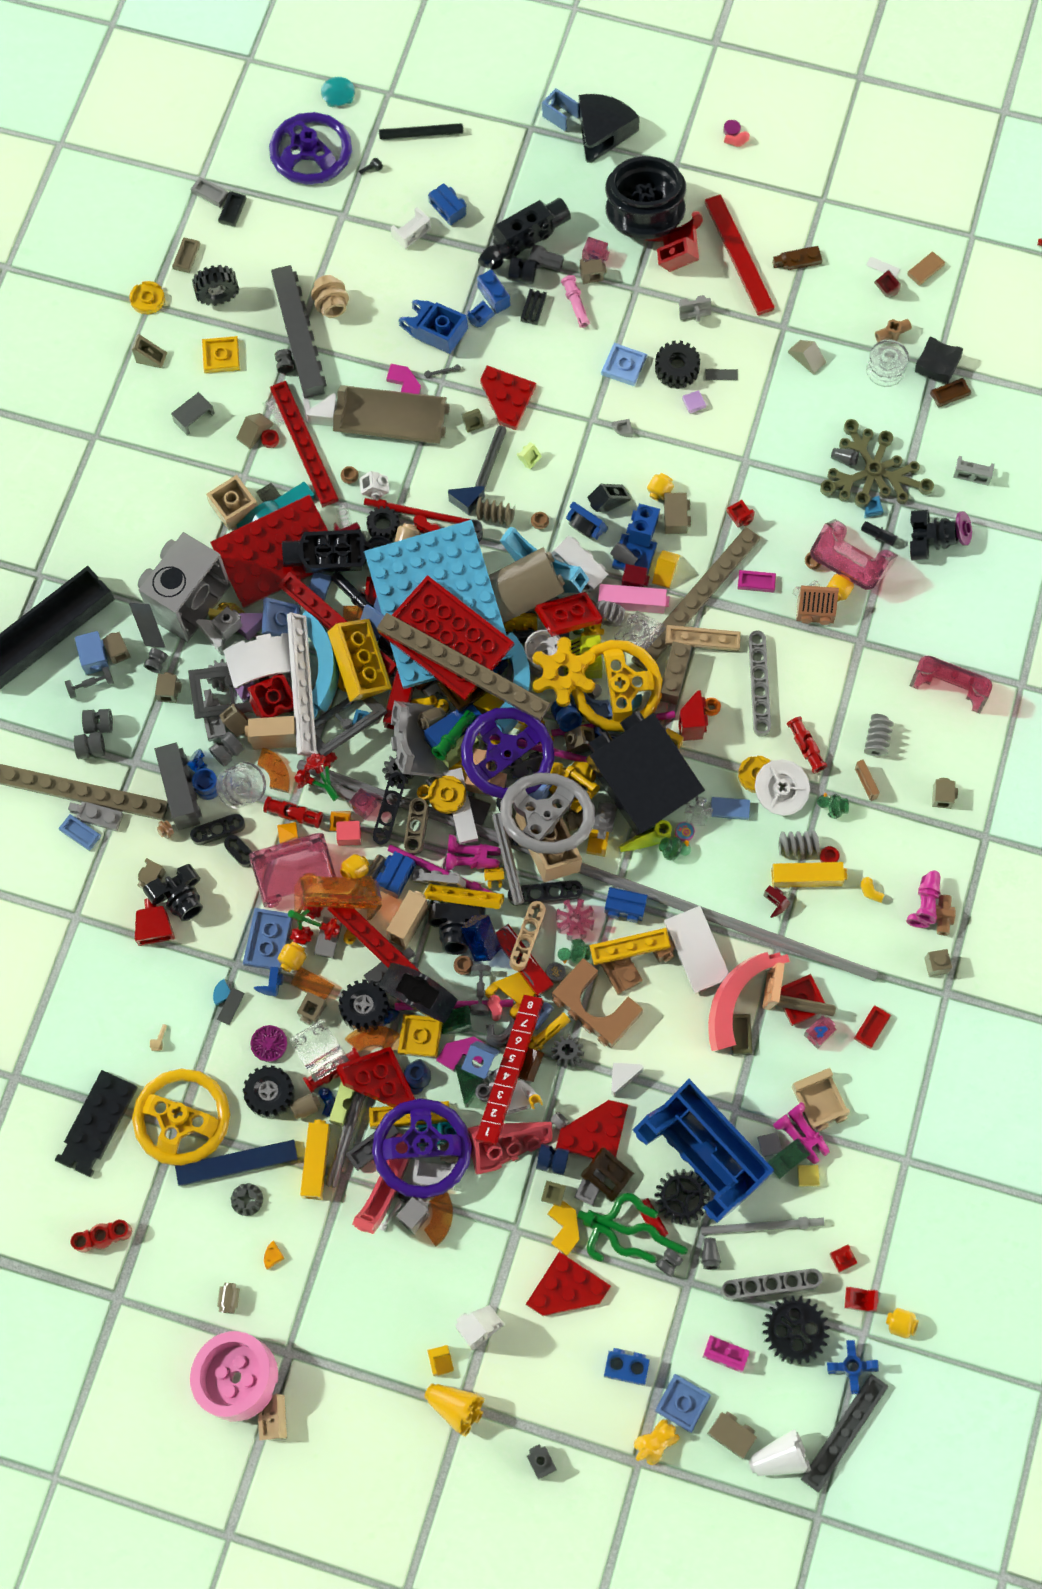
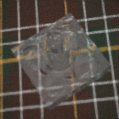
[613,610,666,650]

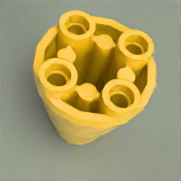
[424,1383,484,1437]

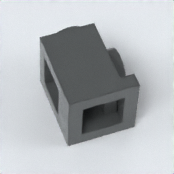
[527,1444,557,1480]

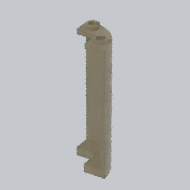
[333,385,450,444]
[489,547,565,623]

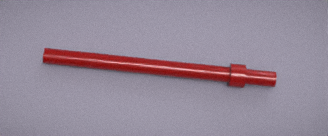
[364,498,471,524]

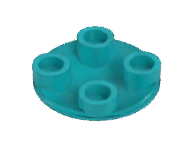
[321,77,355,107]

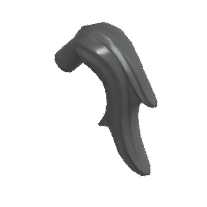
[486,1017,515,1047]

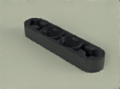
[373,772,406,845]
[508,880,583,906]

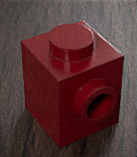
[621,564,650,587]

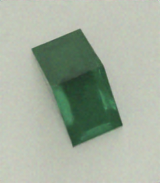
[441,1005,472,1035]
[455,1064,484,1108]
[768,1138,810,1179]

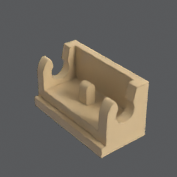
[258,1394,287,1440]

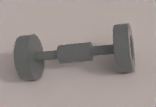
[64,666,114,699]
[470,964,491,1016]

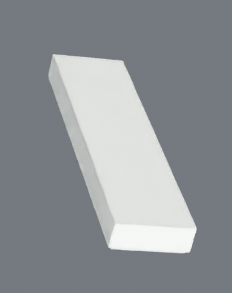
[443,768,478,845]

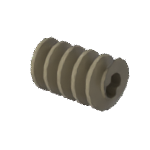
[476,497,516,527]

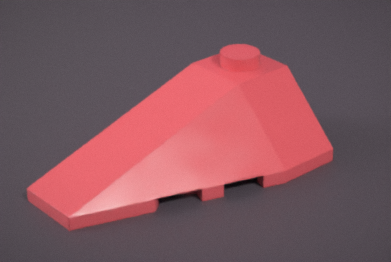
[468,1122,553,1175]

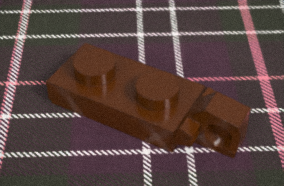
[772,246,823,271]

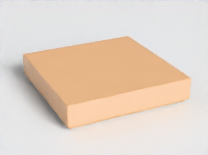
[762,962,785,1010]

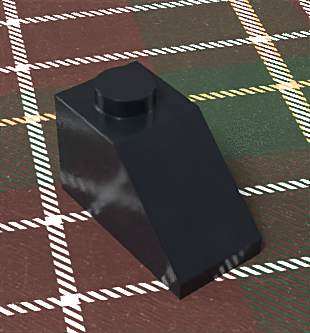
[587,484,631,512]

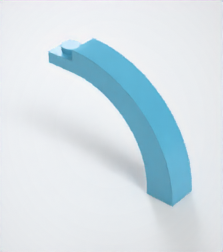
[302,610,339,719]
[495,632,531,734]

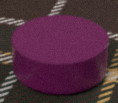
[723,119,741,137]

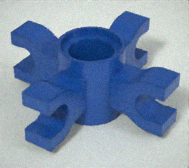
[827,1340,879,1395]

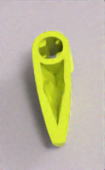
[618,820,672,852]

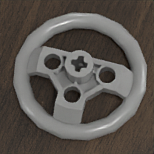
[500,773,595,854]

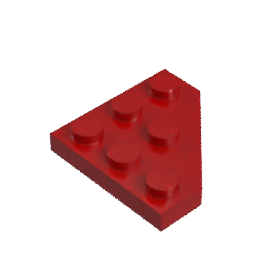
[480,365,536,430]
[336,1046,415,1108]
[556,1100,628,1159]
[525,1252,611,1316]

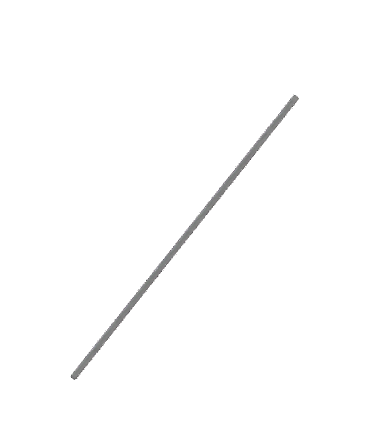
[297,760,878,981]

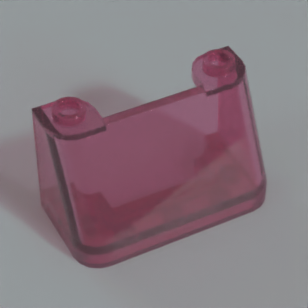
[810,519,898,590]
[909,654,993,714]
[249,833,339,908]

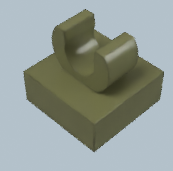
[461,408,484,432]
[541,1180,566,1207]

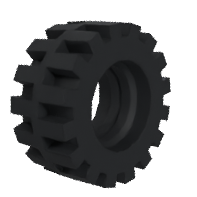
[366,506,400,539]

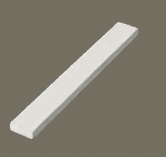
[287,612,317,757]

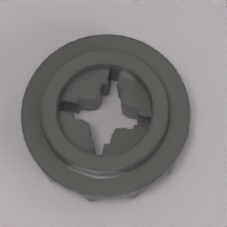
[230,1183,263,1216]

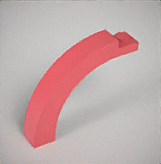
[708,952,790,1051]
[352,1133,411,1234]

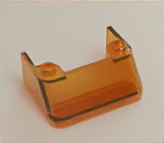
[294,873,382,920]

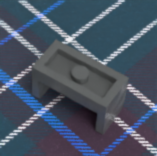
[171,392,215,435]

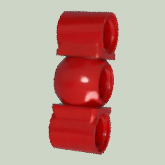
[70,1219,132,1253]

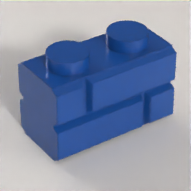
[428,183,467,226]
[477,270,511,314]
[375,851,416,899]
[604,887,648,923]

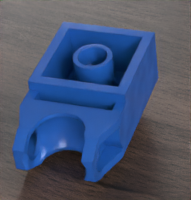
[399,300,468,354]

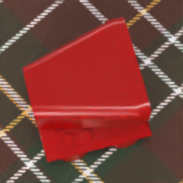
[247,674,294,718]

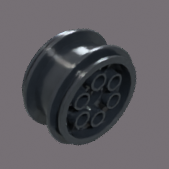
[605,156,686,240]

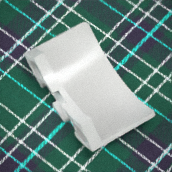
[223,633,312,689]

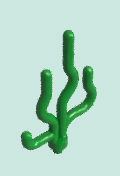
[577,1193,688,1264]

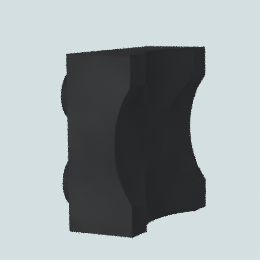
[915,336,963,384]

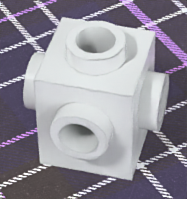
[359,471,389,500]

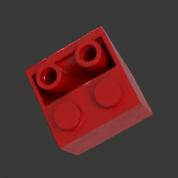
[678,690,708,741]

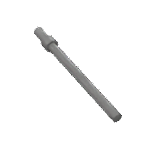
[701,1217,824,1235]

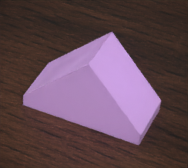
[238,613,263,641]

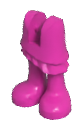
[446,834,501,870]
[906,870,941,928]
[773,1102,830,1164]

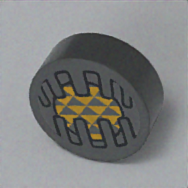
[545,962,566,983]

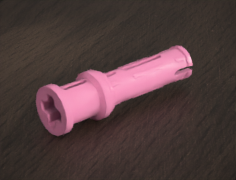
[561,275,590,328]

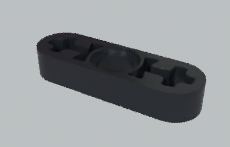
[190,814,245,845]

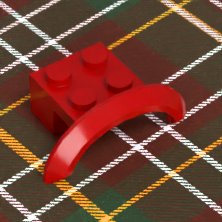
[646,211,703,272]

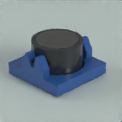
[566,502,609,540]

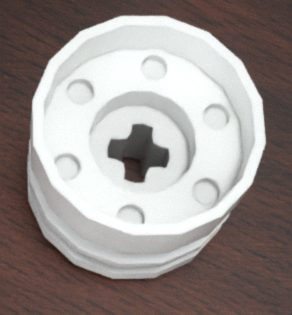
[525,630,562,678]

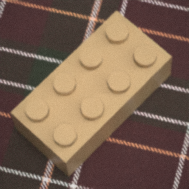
[515,804,582,882]

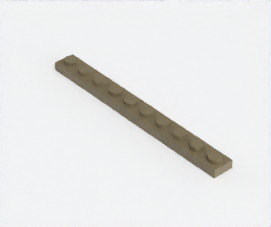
[631,527,760,671]
[377,613,551,722]
[0,764,168,821]

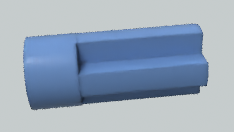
[535,1002,554,1031]

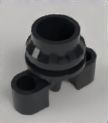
[910,510,958,561]
[143,864,203,921]
[428,903,486,955]

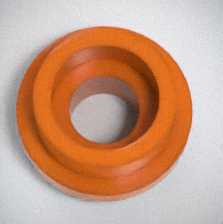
[704,697,721,716]

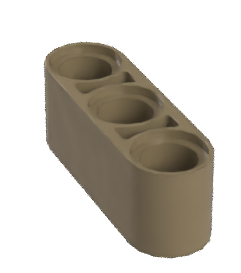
[404,798,430,855]

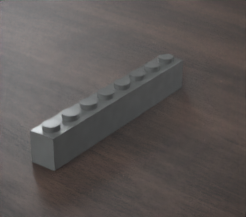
[271,265,327,399]

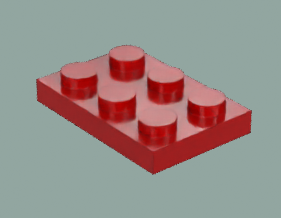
[535,592,603,637]

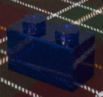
[461,915,501,962]

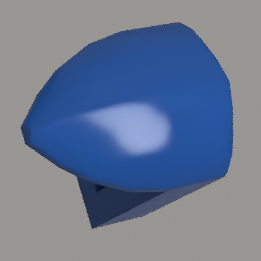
[467,300,495,327]
[254,967,283,996]

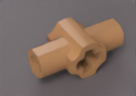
[874,319,912,343]
[936,895,956,936]

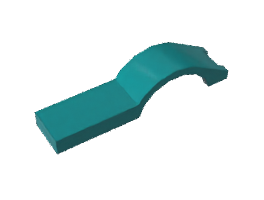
[236,481,315,528]

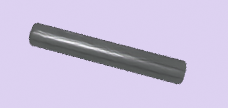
[475,425,507,489]

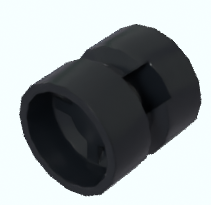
[508,257,537,284]

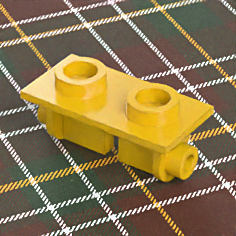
[503,613,537,632]

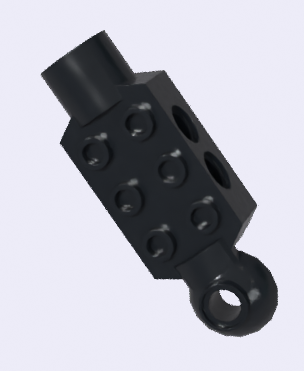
[478,197,571,270]
[282,530,391,573]

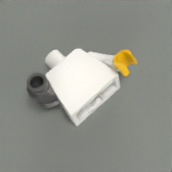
[476,1069,543,1116]

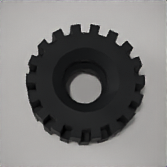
[655,340,700,389]

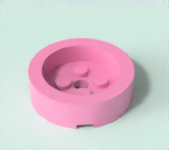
[190,1331,278,1422]

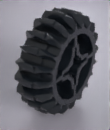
[654,1169,710,1225]

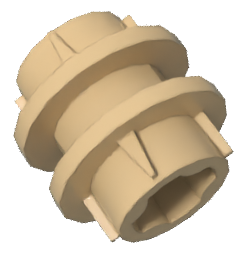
[311,275,349,318]

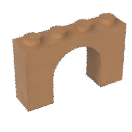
[552,958,643,1049]

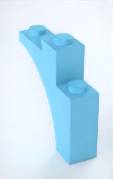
[500,527,589,593]

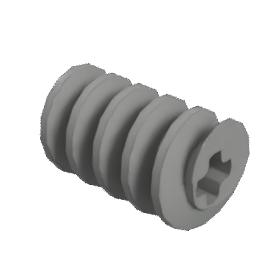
[864,713,894,756]
[778,831,820,856]

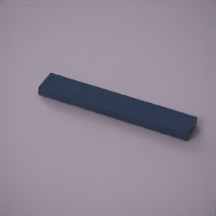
[175,1139,298,1187]

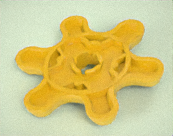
[532,637,596,707]

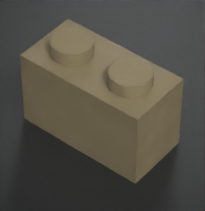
[664,493,691,534]
[707,1411,757,1459]

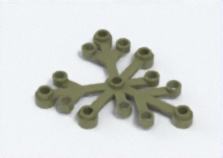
[820,419,934,508]

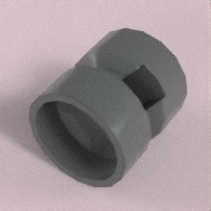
[82,708,113,734]
[208,731,245,767]
[74,732,105,759]

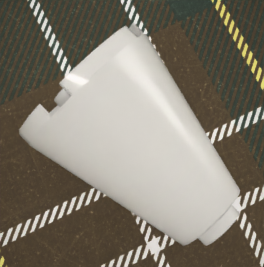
[749,1429,810,1477]

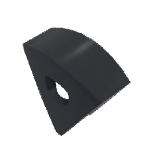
[578,94,640,163]
[378,963,458,1023]

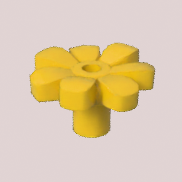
[581,623,604,641]

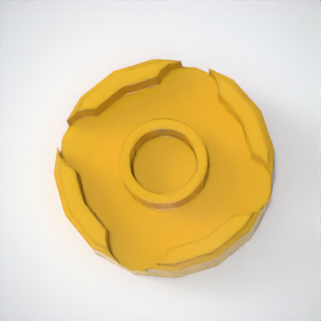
[129,281,165,315]
[738,756,770,793]
[428,775,467,814]

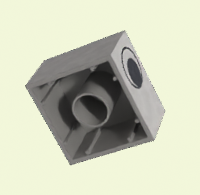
[137,532,231,643]

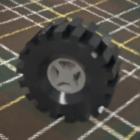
[192,265,239,306]
[338,979,390,1033]
[243,1065,295,1119]

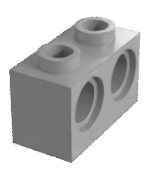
[396,1197,430,1235]

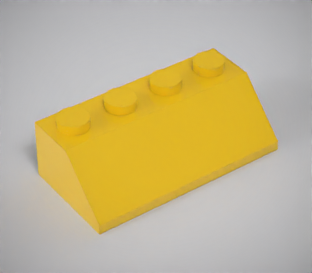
[327,619,392,702]

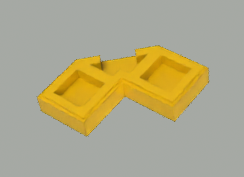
[547,1200,580,1256]

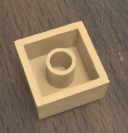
[206,475,258,530]

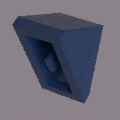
[448,486,485,515]

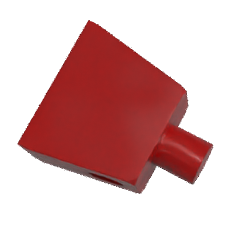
[135,898,175,946]

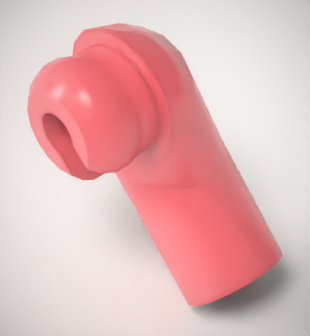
[724,131,750,147]
[487,995,502,1021]

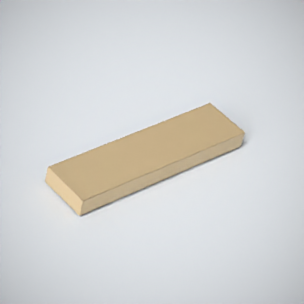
[665,625,741,651]

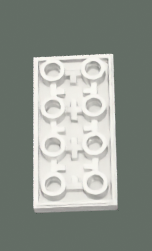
[664,906,729,994]

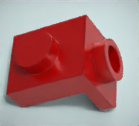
[726,500,755,528]
[844,1287,879,1312]

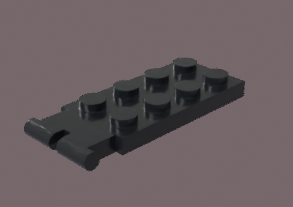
[55,1070,138,1178]

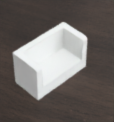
[390,207,431,250]
[412,1159,456,1190]

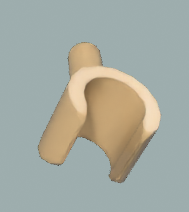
[150,1024,167,1051]

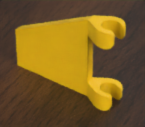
[485,972,535,1018]

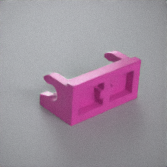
[702,1335,749,1373]

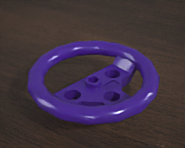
[269,112,352,185]
[461,707,555,799]
[372,1098,472,1199]

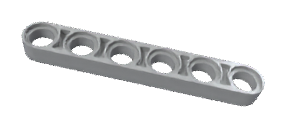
[748,630,771,737]

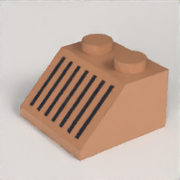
[796,585,839,625]

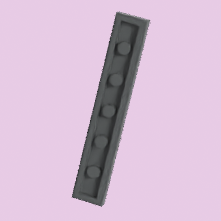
[800,1373,889,1493]

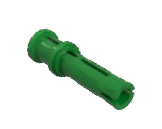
[431,710,476,761]

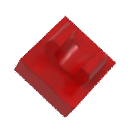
[829,1245,858,1273]

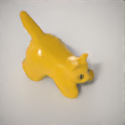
[634,1419,680,1465]

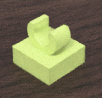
[517,442,542,469]

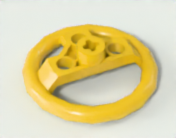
[571,640,663,732]
[132,1068,231,1166]

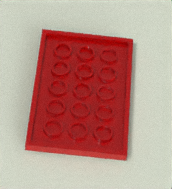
[210,495,328,609]
[378,575,514,701]

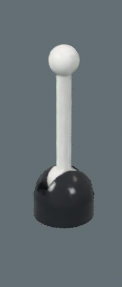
[379,1193,414,1231]

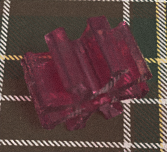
[556,898,595,941]

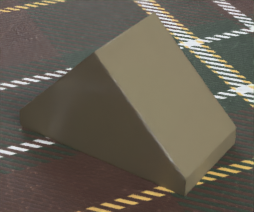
[132,334,168,368]
[788,340,826,375]
[236,413,274,449]

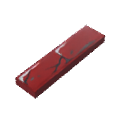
[492,924,554,997]

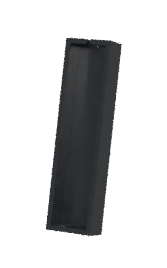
[0,566,115,689]

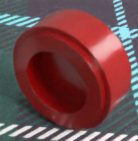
[261,429,279,448]
[819,846,840,863]

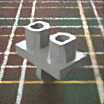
[679,295,711,322]

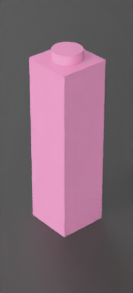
[598,584,670,614]

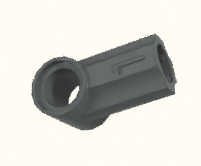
[528,245,564,272]

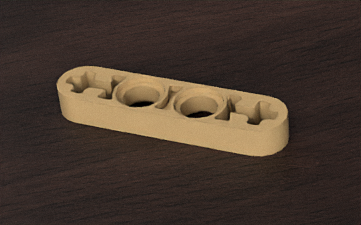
[509,901,546,971]

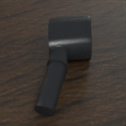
[359,158,383,174]

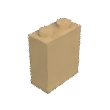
[245,716,297,750]
[386,890,429,949]

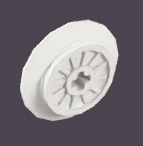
[755,759,810,816]

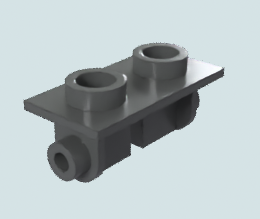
[507,751,543,779]

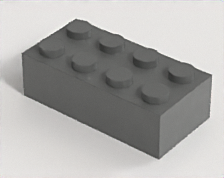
[154,742,202,830]

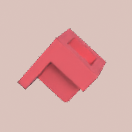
[336,821,361,846]

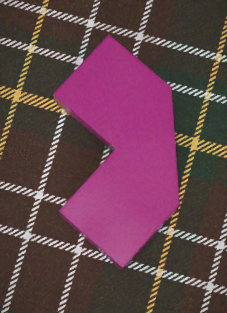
[386,363,421,394]
[436,1037,486,1071]

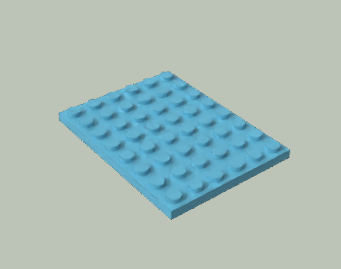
[364,520,513,689]

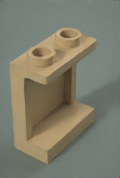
[791,1068,850,1132]

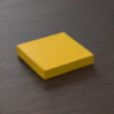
[202,336,240,373]
[397,1014,443,1058]

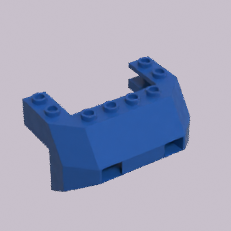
[632,1078,774,1223]

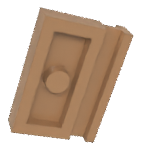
[600,957,643,995]

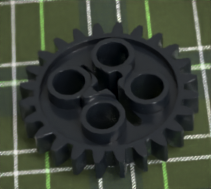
[762,1295,830,1365]

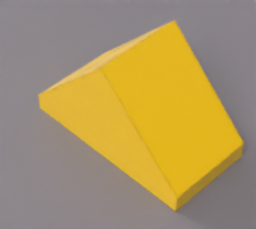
[652,550,680,589]

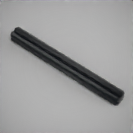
[379,123,464,140]

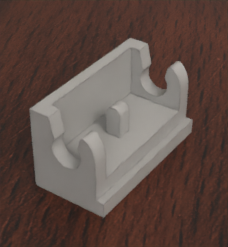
[953,456,995,486]

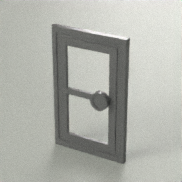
[188,666,269,719]
[314,696,388,756]

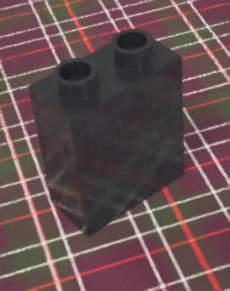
[585,710,706,835]

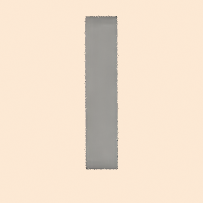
[720,1268,823,1301]

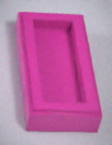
[737,570,776,593]

